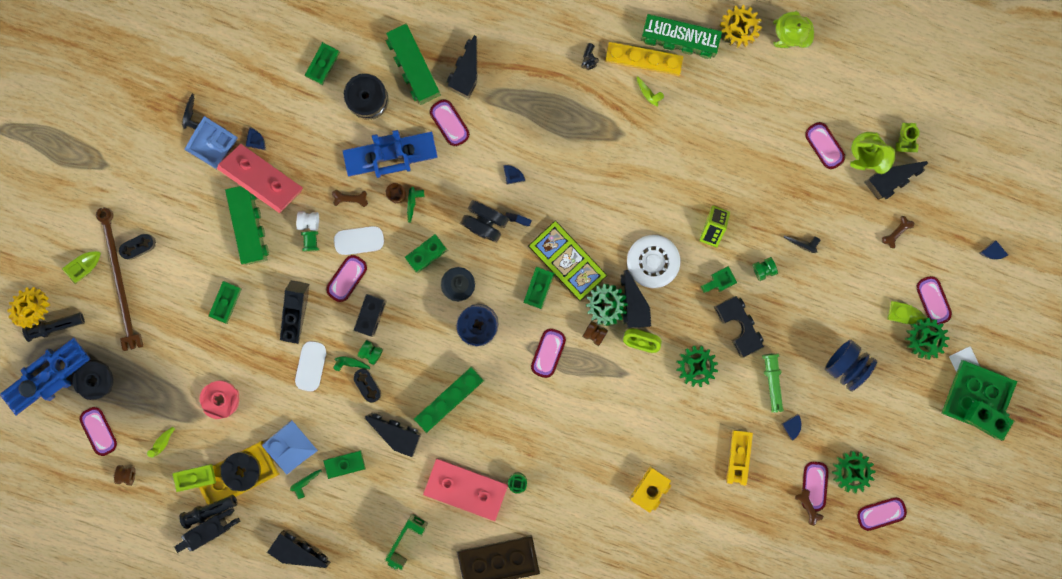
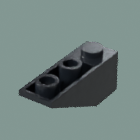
[446,35,478,100]
[864,161,928,200]
[620,270,651,328]
[280,280,310,344]
[365,413,421,457]
[267,530,331,568]

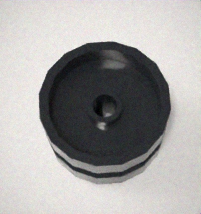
[344,73,389,120]
[460,200,509,243]

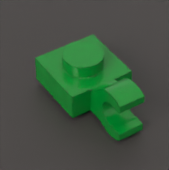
[700,266,737,293]

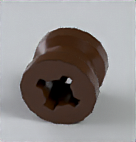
[114,465,136,486]

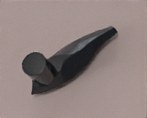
[182,94,199,130]
[784,236,821,253]

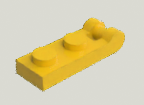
[726,430,753,486]

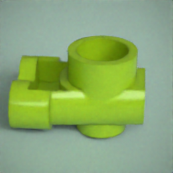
[895,123,920,152]

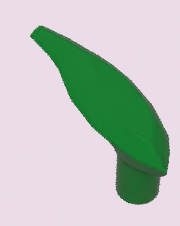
[407,187,425,223]
[333,356,370,371]
[290,469,322,499]

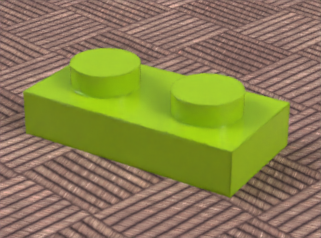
[172,464,216,492]

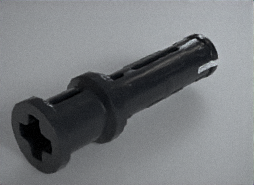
[22,312,85,342]
[179,495,238,529]

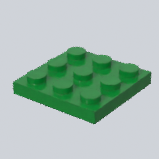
[941,360,1018,428]

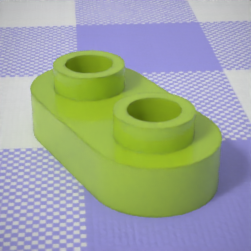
[623,328,662,353]

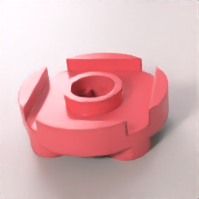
[199,380,240,419]

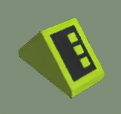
[699,205,730,248]

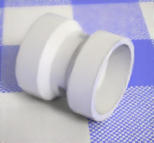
[296,211,319,231]

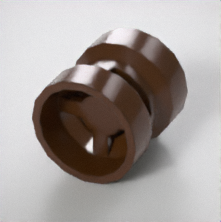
[386,183,406,204]
[582,321,608,346]

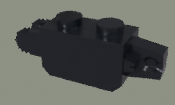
[174,507,241,553]

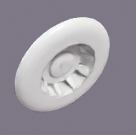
[627,235,680,288]

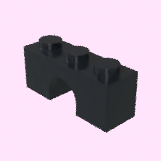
[714,296,764,358]

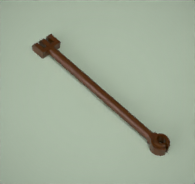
[96,207,143,351]

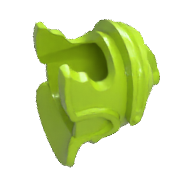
[773,11,814,48]
[850,132,895,174]

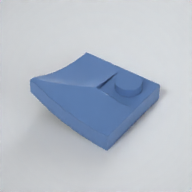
[184,116,238,170]
[262,420,318,475]

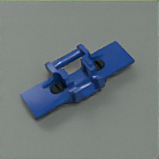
[342,130,438,178]

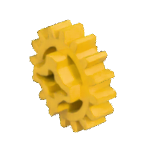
[719,5,762,48]
[7,287,50,329]

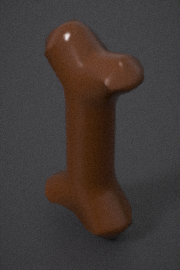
[332,190,368,207]
[882,216,914,249]
[795,489,824,526]

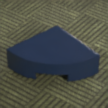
[246,128,266,151]
[503,165,526,185]
[505,212,532,227]
[980,240,1008,260]
[781,414,802,441]

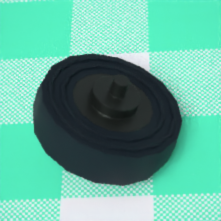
[441,267,475,302]

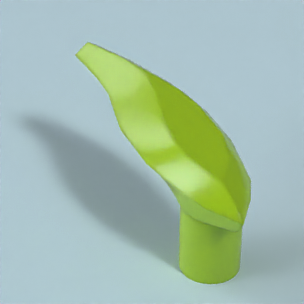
[636,77,664,107]
[147,427,175,458]

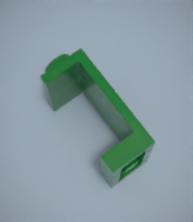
[385,514,428,570]

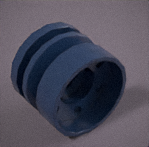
[456,304,499,347]
[825,339,877,391]

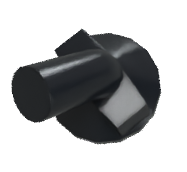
[581,43,599,70]

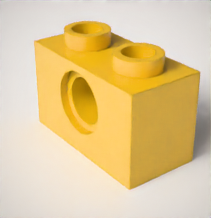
[629,466,672,513]

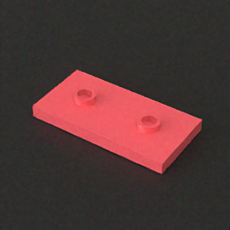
[217,144,303,213]
[423,458,508,521]

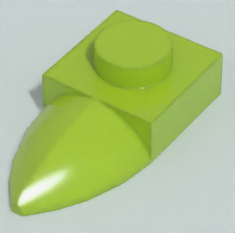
[62,251,101,284]
[887,301,927,324]

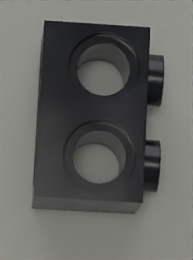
[353,294,387,337]

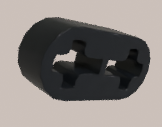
[119,234,156,260]
[354,369,381,403]

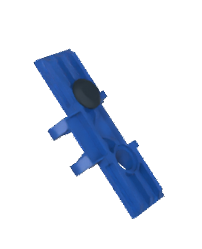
[0,338,90,416]

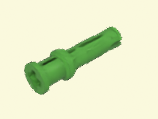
[762,353,784,413]

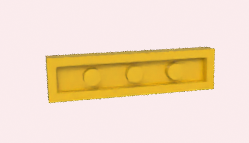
[605,42,684,76]

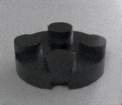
[72,361,113,400]
[221,452,261,491]

